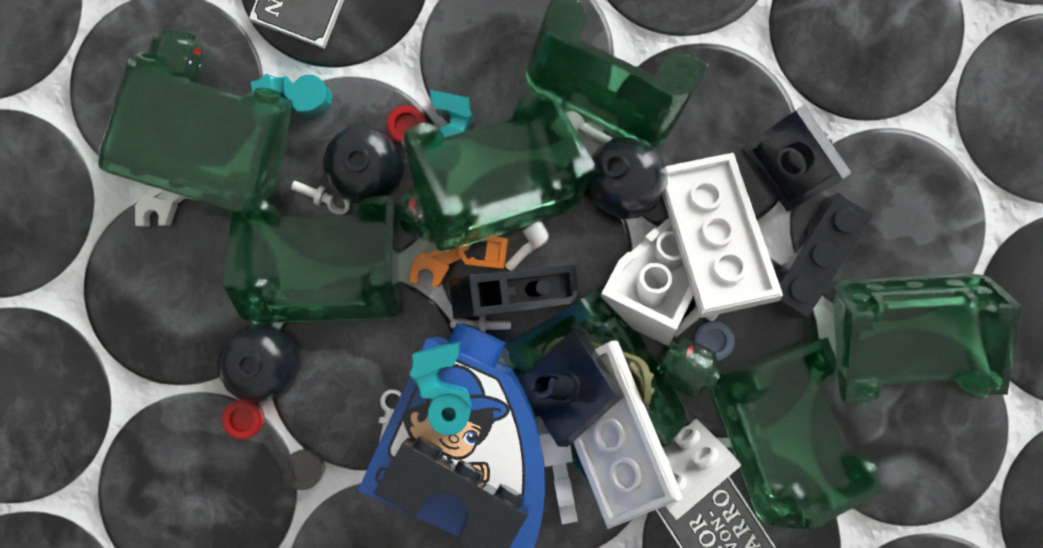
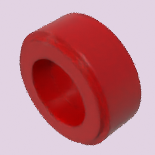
[387,105,427,146]
[222,400,265,440]

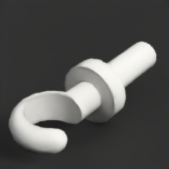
[291,181,351,215]
[450,315,511,332]
[378,389,402,442]

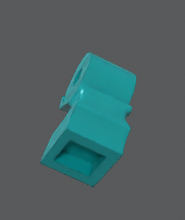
[251,74,332,128]
[422,90,474,171]
[409,341,472,435]

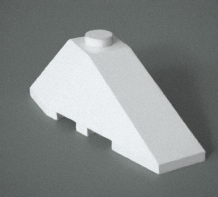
[601,218,693,346]

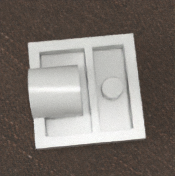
[662,419,741,520]

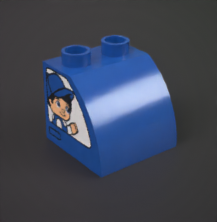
[358,323,545,548]

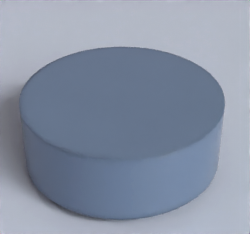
[693,321,735,361]

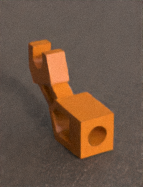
[409,231,508,287]

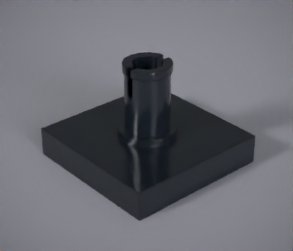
[743,104,852,212]
[519,329,624,447]

